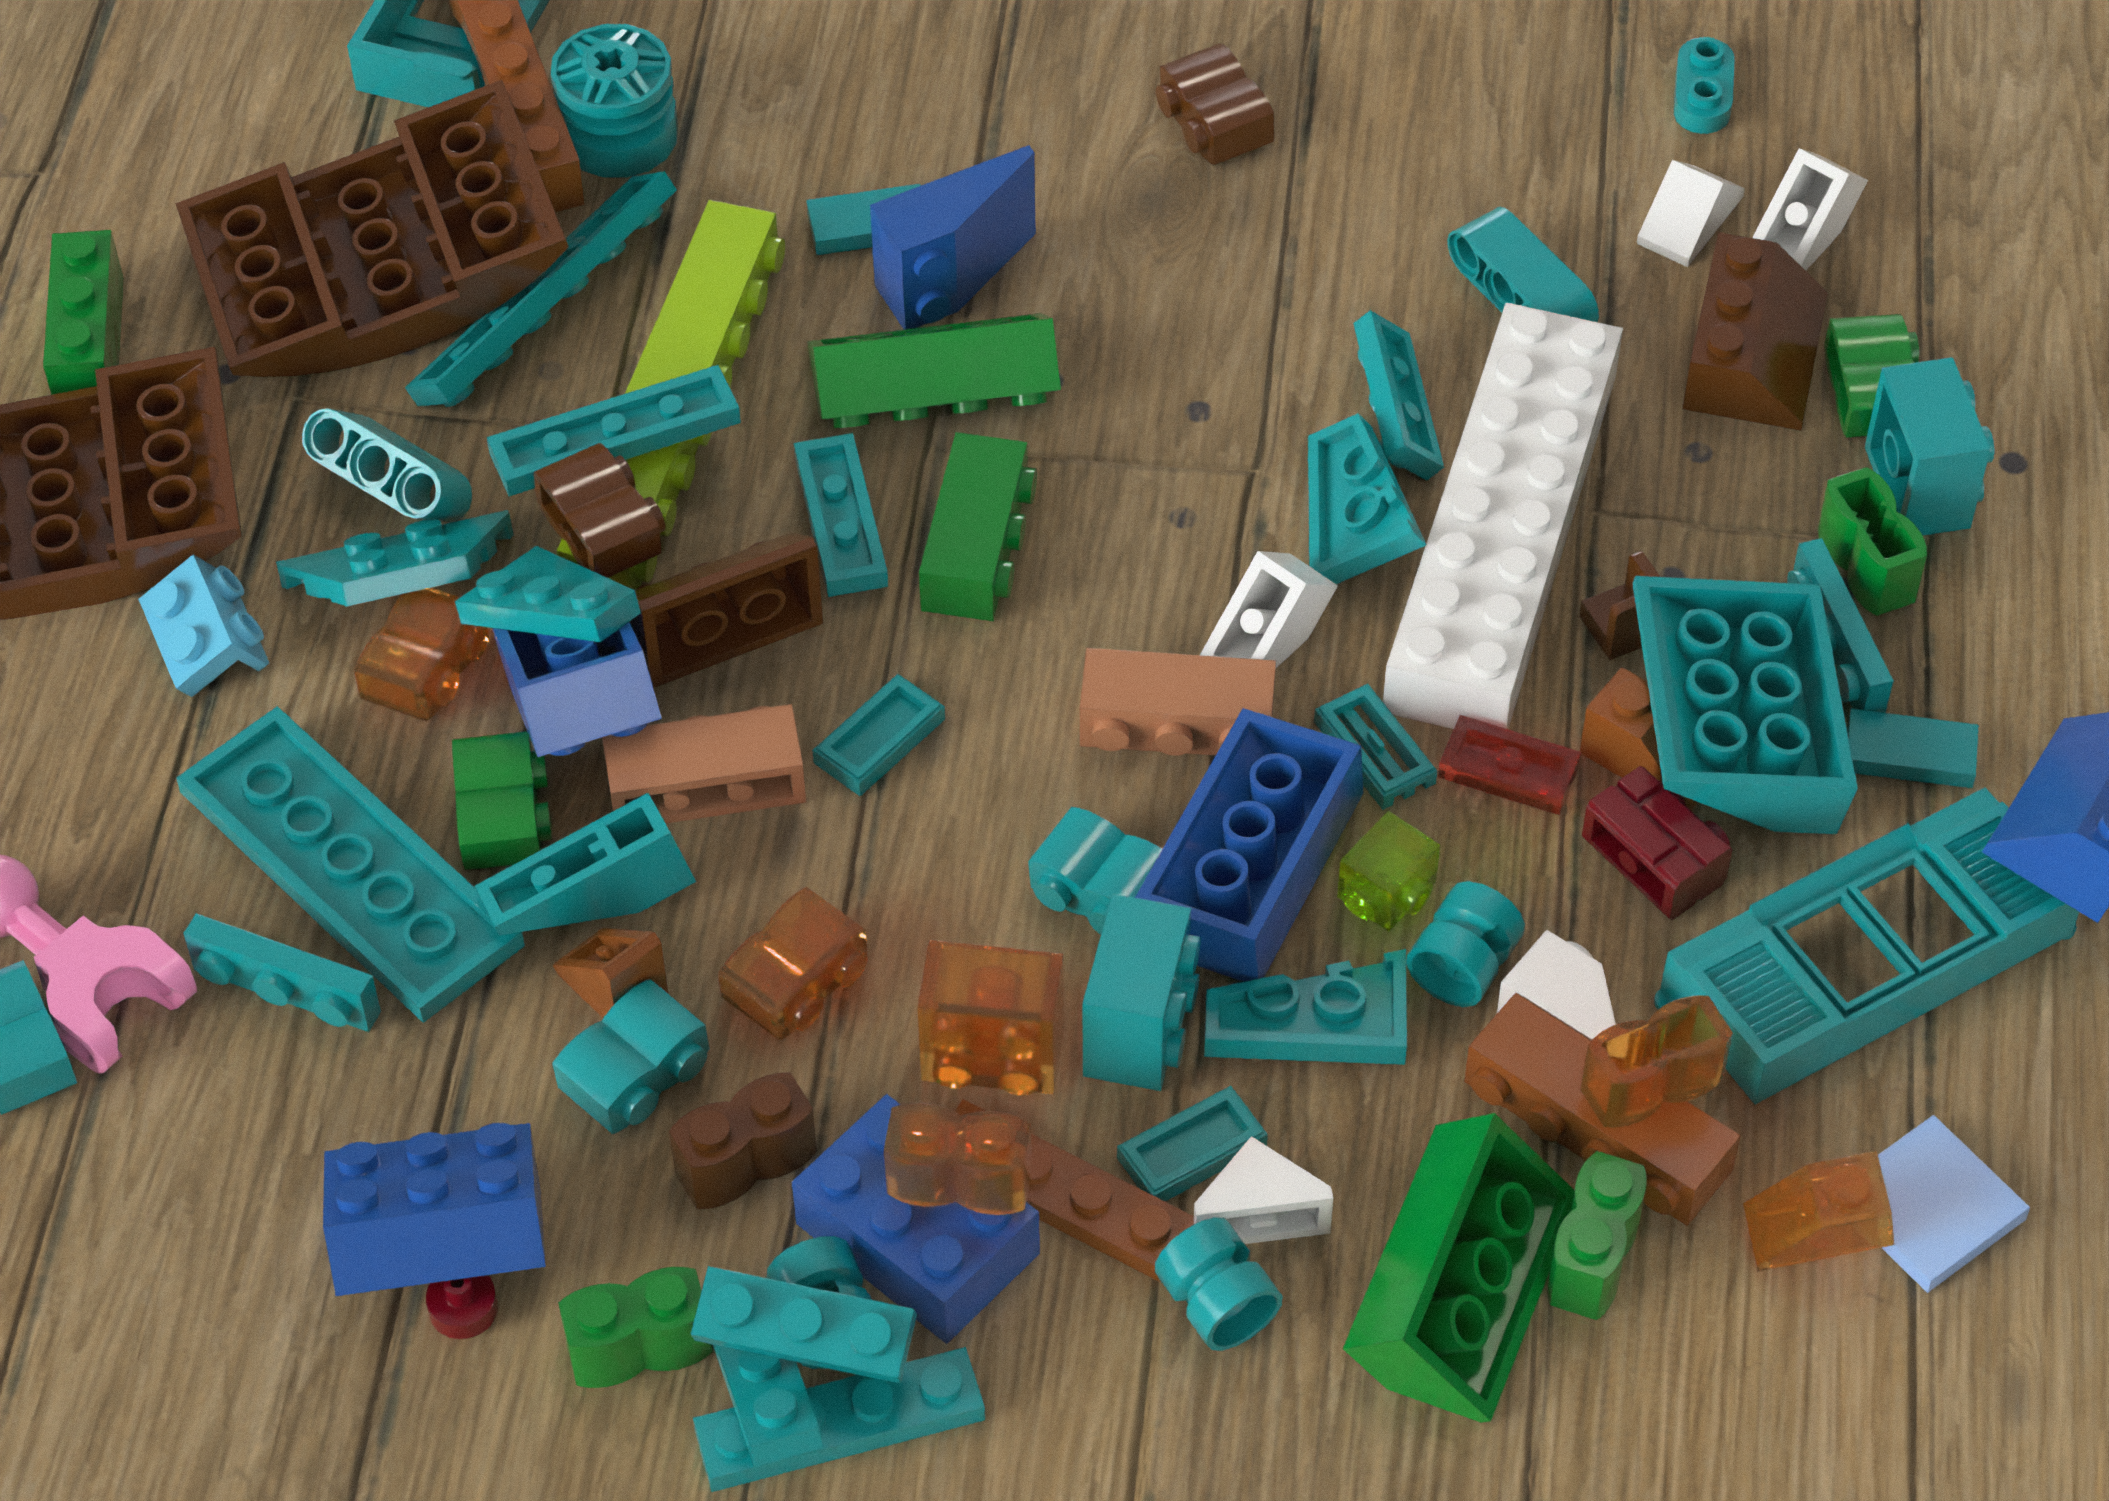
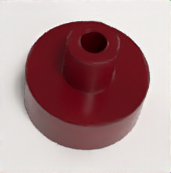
[426,1275,498,1339]

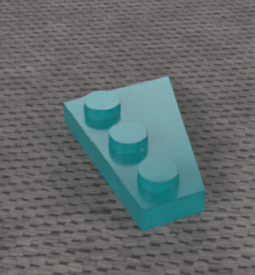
[1308,413,1427,584]
[455,546,641,642]
[1204,949,1407,1065]

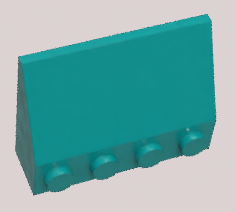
[1632,576,1858,834]

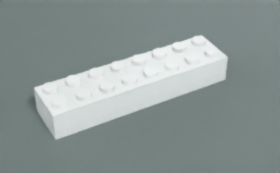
[1383,303,1623,741]

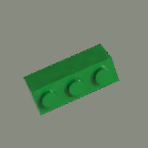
[43,230,124,395]
[919,432,1037,621]

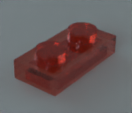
[1438,715,1582,815]

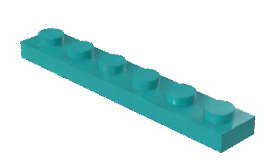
[405,171,677,407]

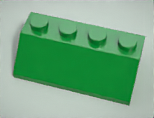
[807,313,1061,428]
[1343,1113,1574,1423]

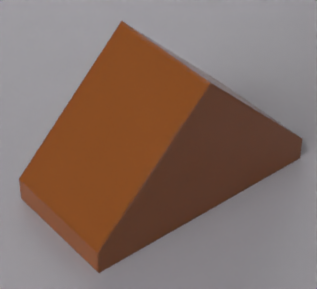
[552,928,669,1018]

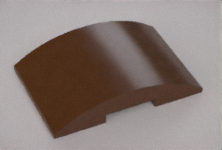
[175,80,569,377]
[0,346,242,620]

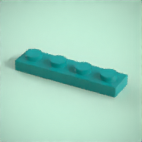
[487,365,741,496]
[693,1347,985,1492]

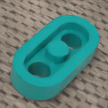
[1674,37,1735,134]

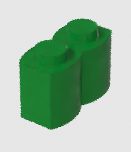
[1824,314,1919,438]
[1818,467,1927,616]
[452,731,553,870]
[1547,1151,1647,1320]
[558,1267,713,1388]

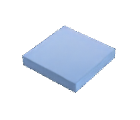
[1831,1115,2030,1293]

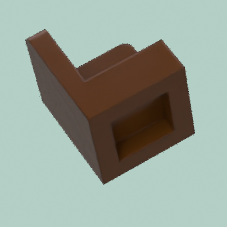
[1579,551,1660,660]

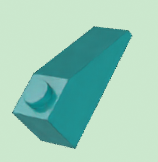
[474,793,696,935]

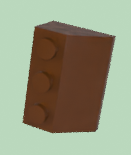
[1682,232,1828,431]
[629,533,823,688]

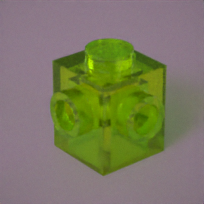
[1337,811,1441,932]

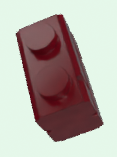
[1581,765,1733,920]

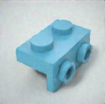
[139,554,269,697]

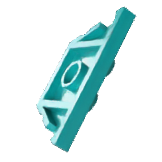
[276,510,514,606]

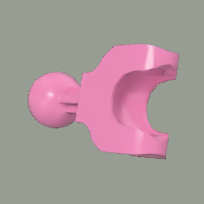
[0,855,197,1074]

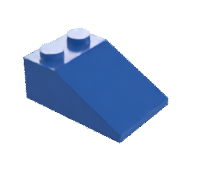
[870,145,1036,329]

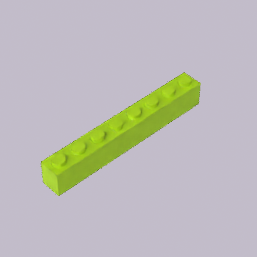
[557,200,785,590]

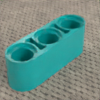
[1447,206,1599,322]
[302,408,472,523]

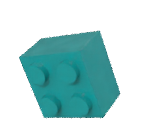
[1864,357,1995,536]
[1082,893,1201,1091]

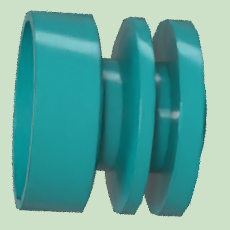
[551,24,678,178]

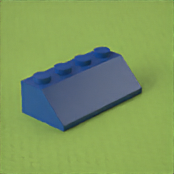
[1135,708,1363,982]
[1982,712,2109,923]

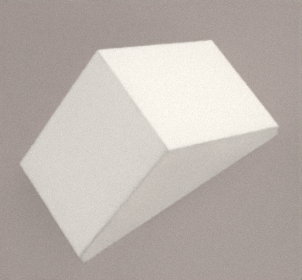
[1637,160,1745,267]
[1193,1136,1333,1244]

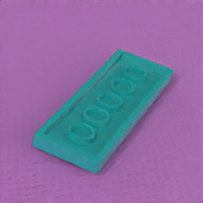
[176,706,525,1023]

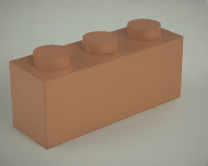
[1080,648,1276,756]
[602,704,806,824]

